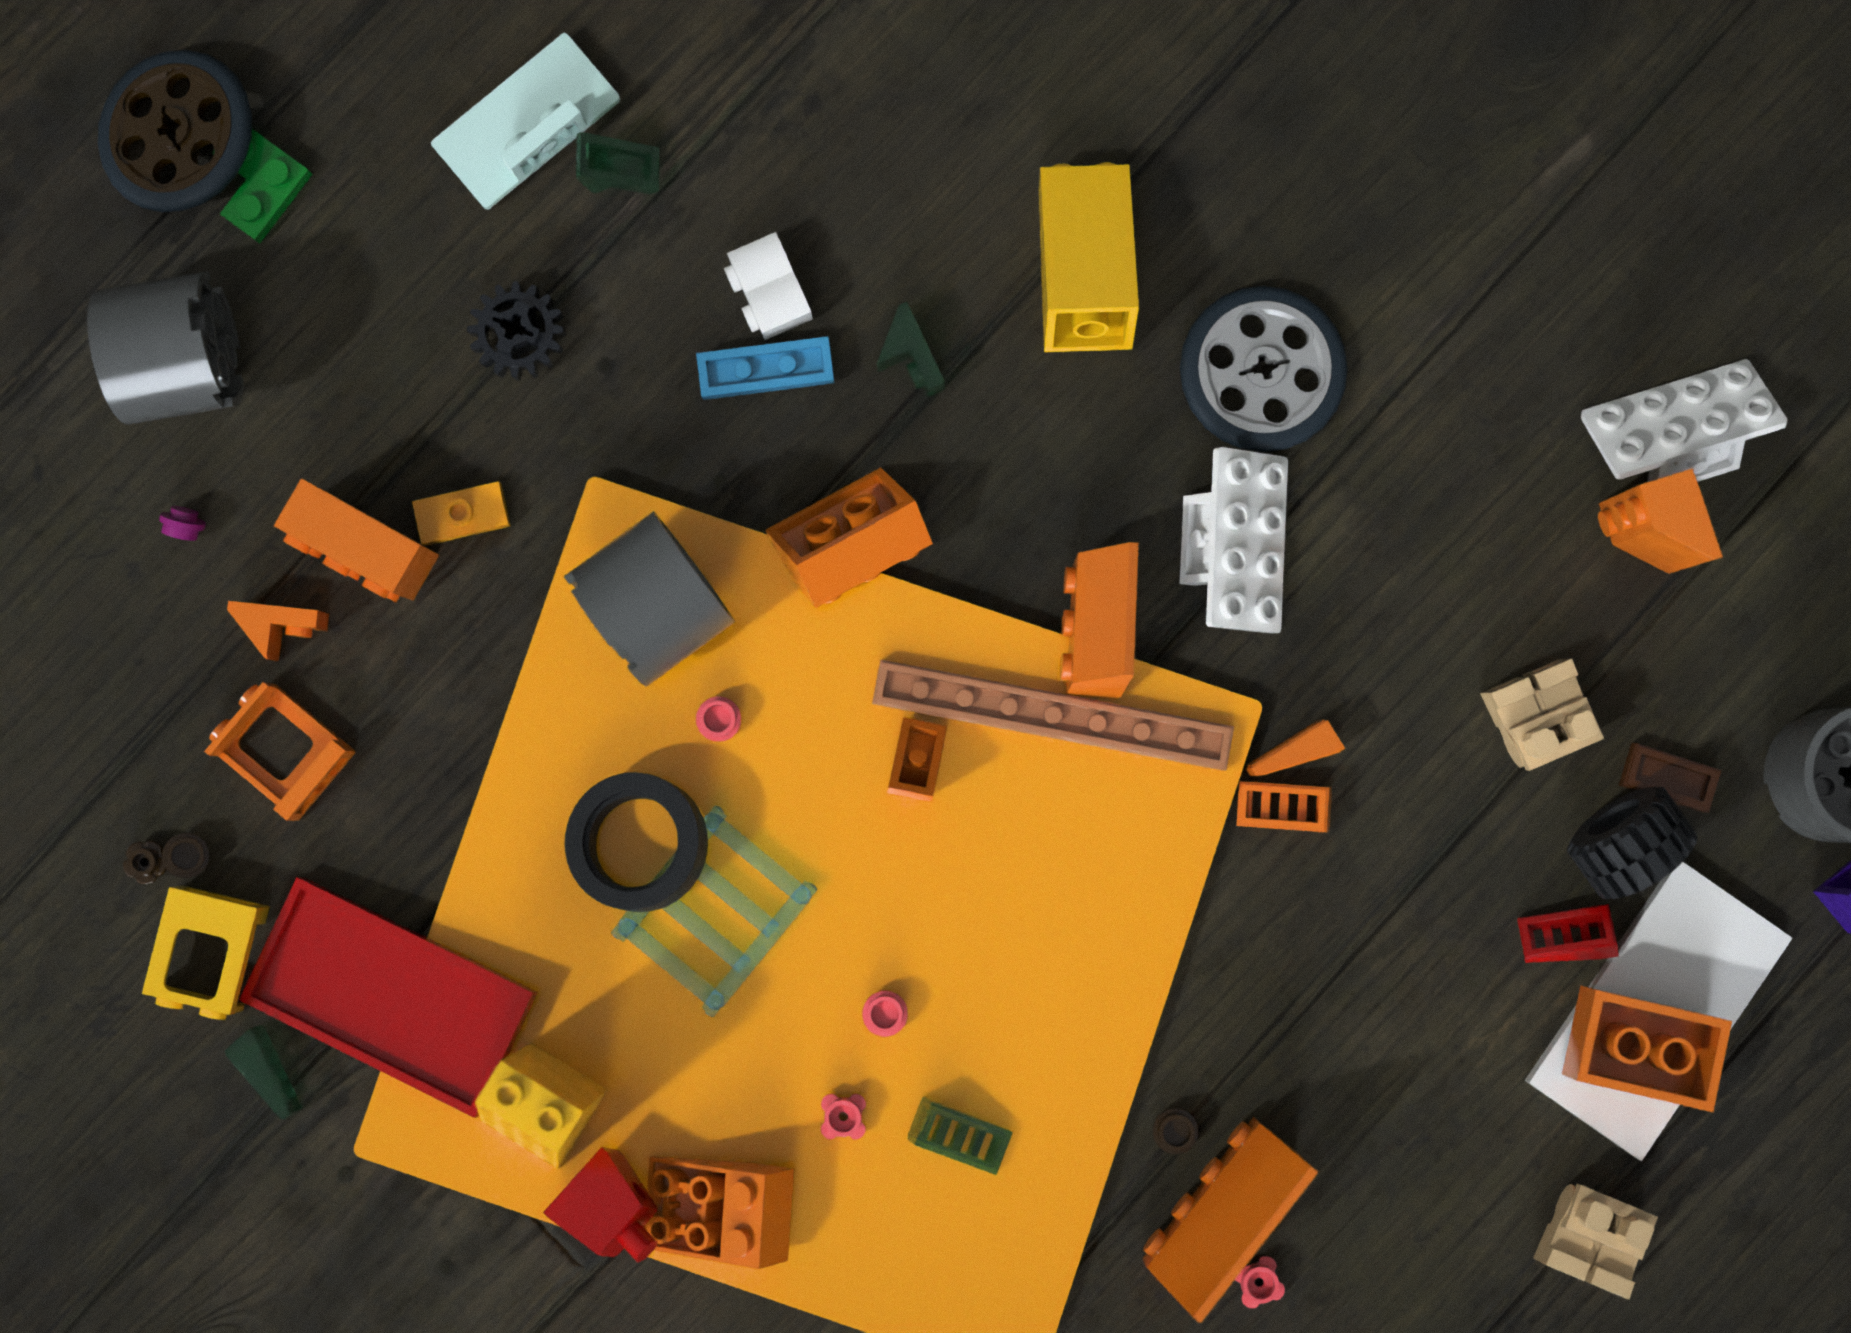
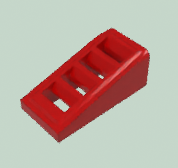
[1517,904,1619,963]

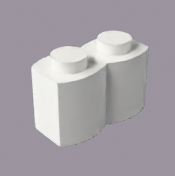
[724,232,813,340]

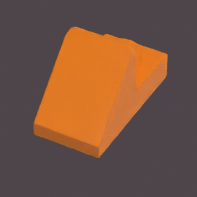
[227,601,329,662]
[887,717,947,802]

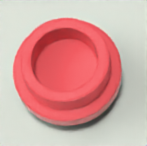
[696,696,741,742]
[862,990,908,1037]

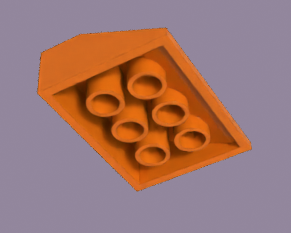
[1142,1117,1319,1323]

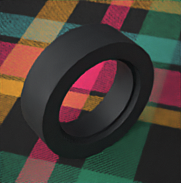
[565,772,708,912]

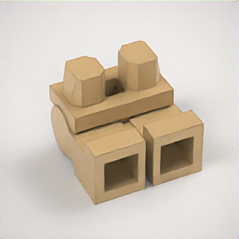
[1480,658,1604,771]
[1533,1183,1658,1300]

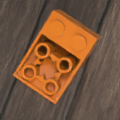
[645,1156,794,1269]

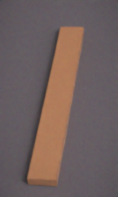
[872,660,1234,771]

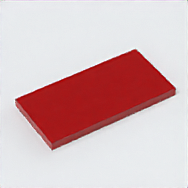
[239,877,538,1118]

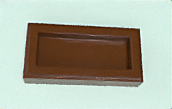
[1618,743,1722,813]

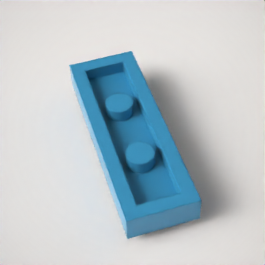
[696,336,835,400]

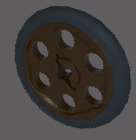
[98,50,252,212]

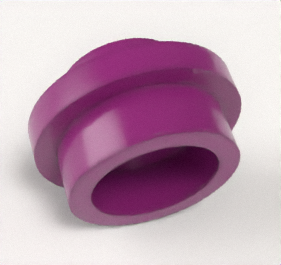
[159,506,206,541]

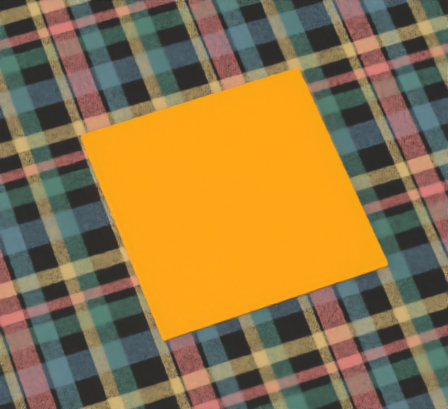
[354,477,1262,1333]

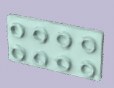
[431,33,620,210]

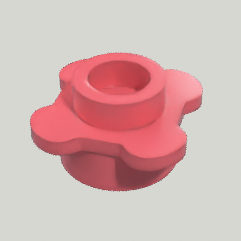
[821,1093,866,1140]
[1235,1256,1285,1308]

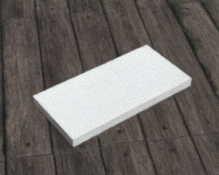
[1524,862,1792,1161]

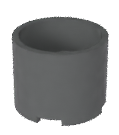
[87,271,244,425]
[564,511,735,687]
[1764,706,1851,843]

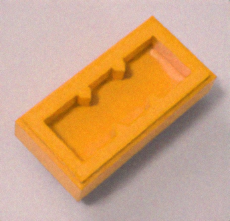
[412,481,511,546]

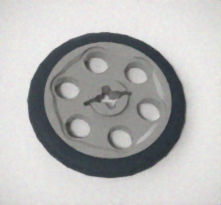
[1180,286,1348,452]

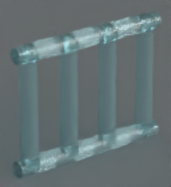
[611,805,818,1017]

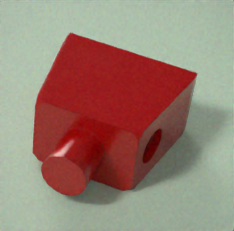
[543,1147,658,1262]

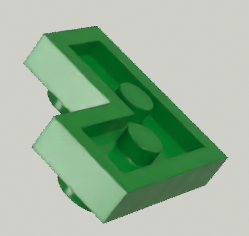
[212,129,313,244]

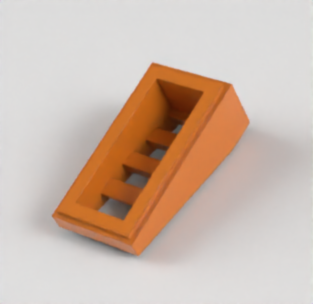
[1245,719,1345,776]
[1236,781,1332,833]

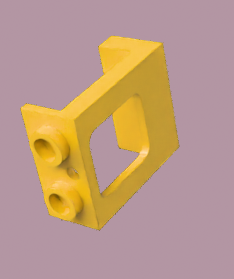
[142,885,270,1020]

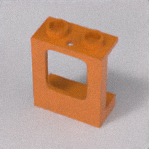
[204,682,356,821]

